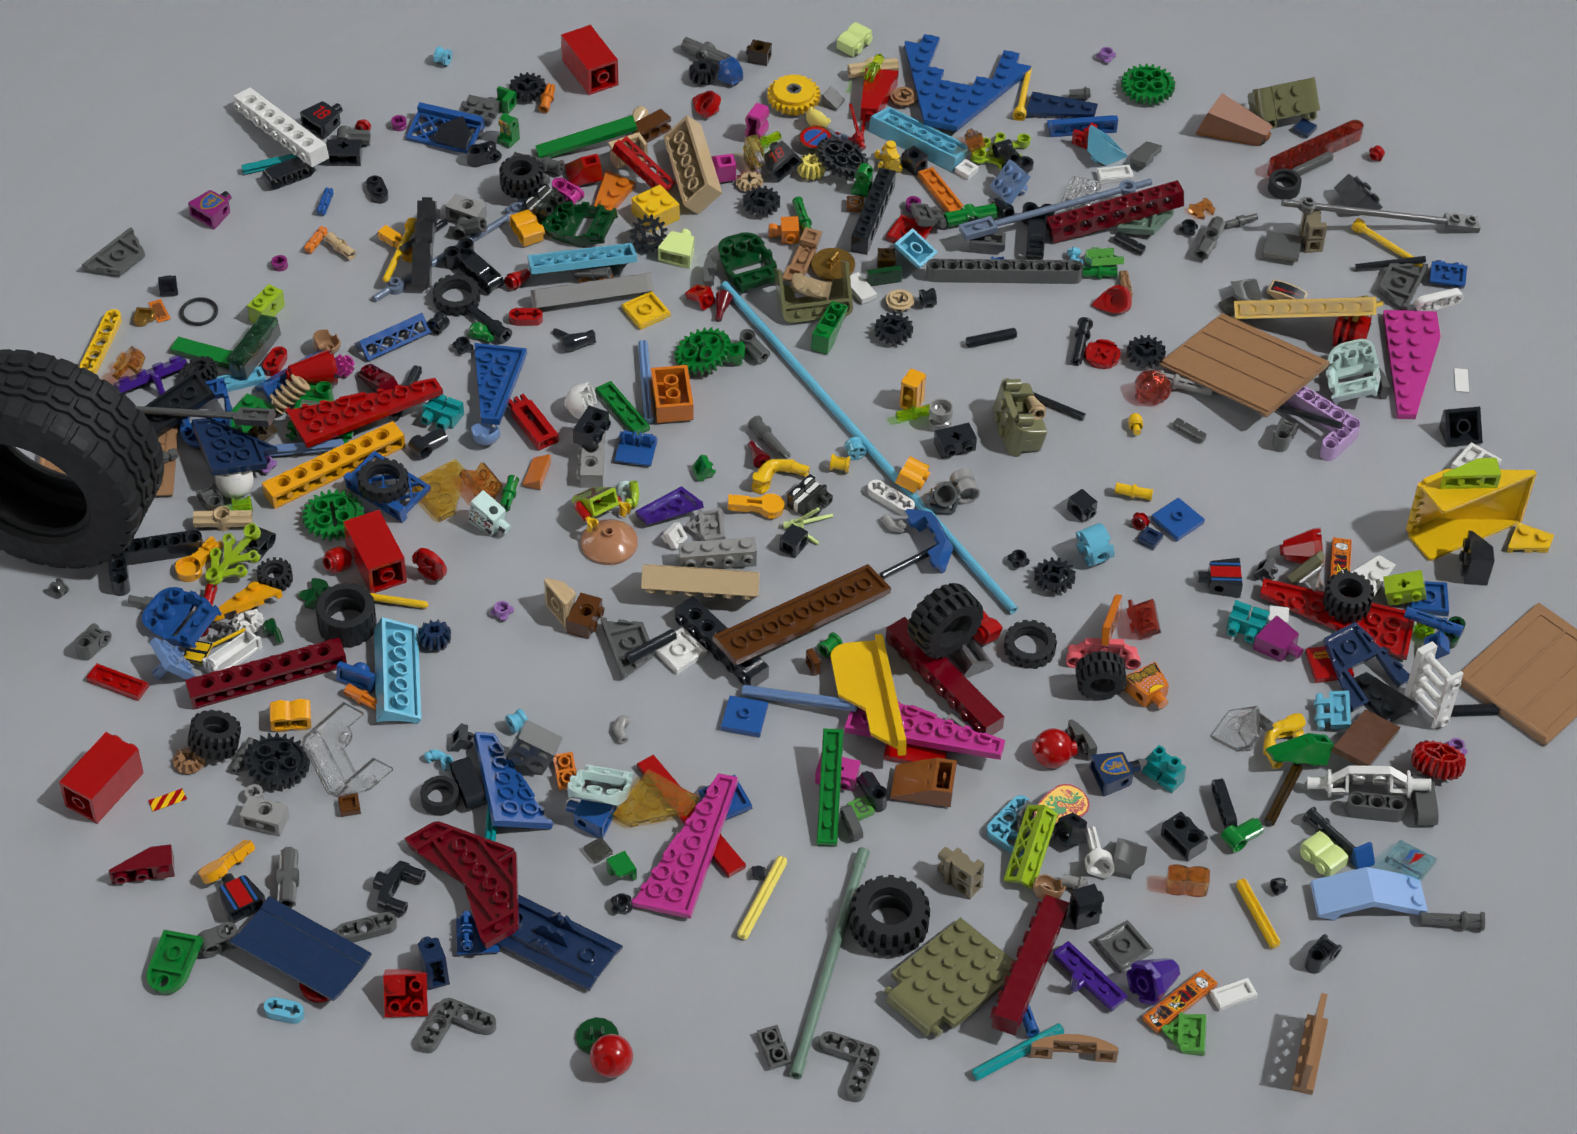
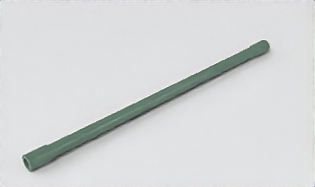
[789,847,870,1079]

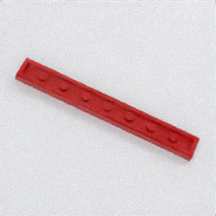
[637,754,746,877]

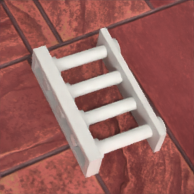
[1404,641,1464,730]

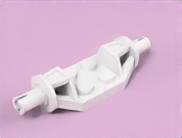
[1307,766,1431,798]

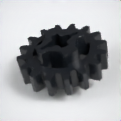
[509,72,546,102]
[743,185,780,217]
[630,214,668,253]
[874,312,913,346]
[1126,335,1166,369]
[1034,557,1076,595]

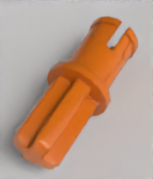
[538,83,555,113]
[344,684,377,710]

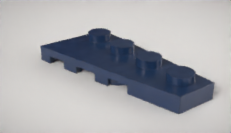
[1026,91,1098,119]

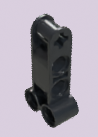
[1022,202,1055,260]
[444,238,505,294]

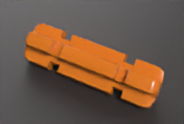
[304,226,328,254]

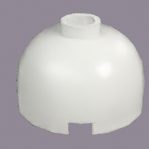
[564,382,597,419]
[215,471,254,501]

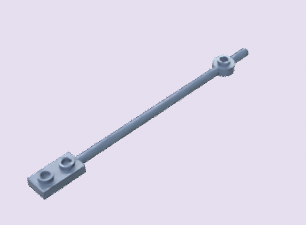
[959,179,1152,241]
[372,197,529,302]

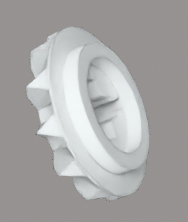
[232,609,264,634]

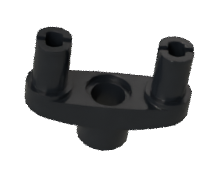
[373,860,426,915]

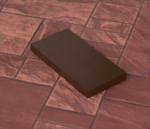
[1331,709,1401,766]

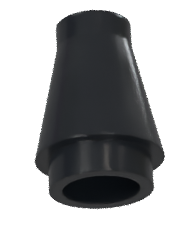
[991,198,1015,219]

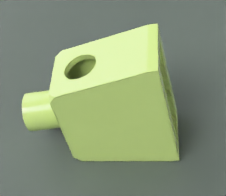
[658,229,695,268]

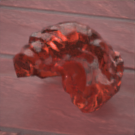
[1135,370,1171,405]

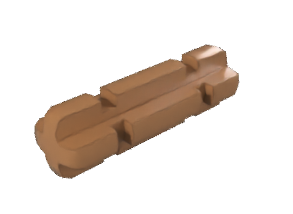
[1119,270,1133,298]

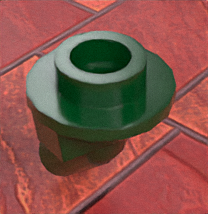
[262,618,284,645]

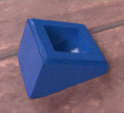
[1350,842,1375,869]

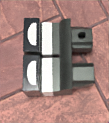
[522,184,565,220]
[787,474,833,517]

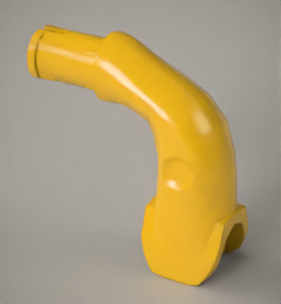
[752,459,810,495]
[1262,713,1306,769]

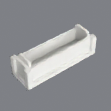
[202,627,263,673]

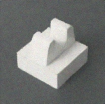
[661,522,688,549]

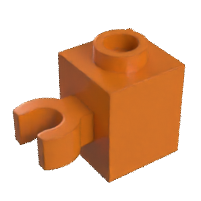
[769,216,799,244]

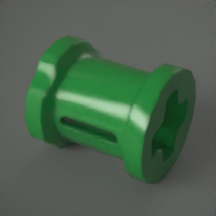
[817,632,843,658]

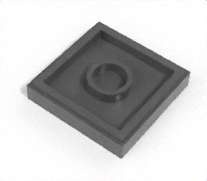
[1094,920,1153,973]

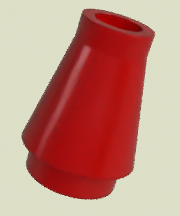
[504,269,531,290]

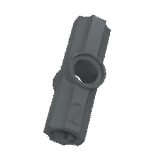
[681,37,731,65]
[1194,216,1226,261]
[276,847,299,908]

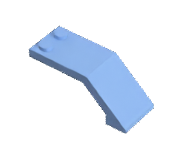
[1310,867,1428,920]

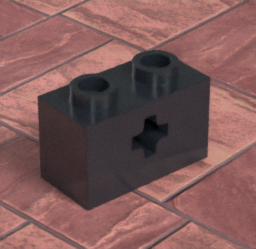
[326,139,362,166]
[933,422,977,459]
[1068,883,1104,930]

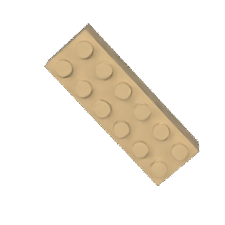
[663,115,722,214]
[641,564,760,600]

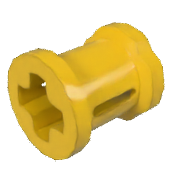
[829,454,851,473]

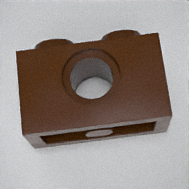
[566,592,605,639]

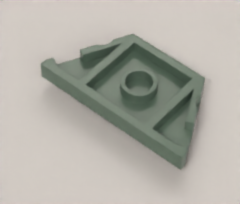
[1116,209,1174,235]

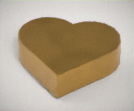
[133,307,156,327]

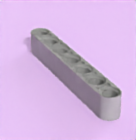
[530,273,654,308]

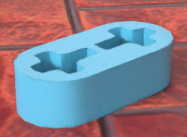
[264,997,305,1024]

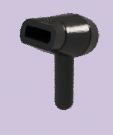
[552,328,596,351]

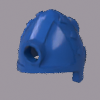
[718,56,743,87]

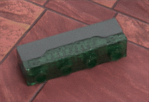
[227,315,281,379]

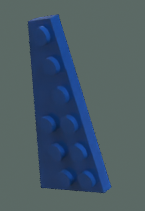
[474,343,527,425]
[473,732,554,829]

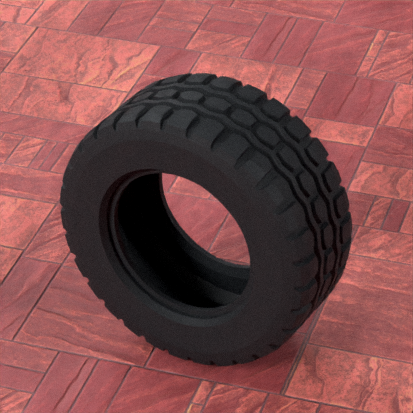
[0,349,164,569]

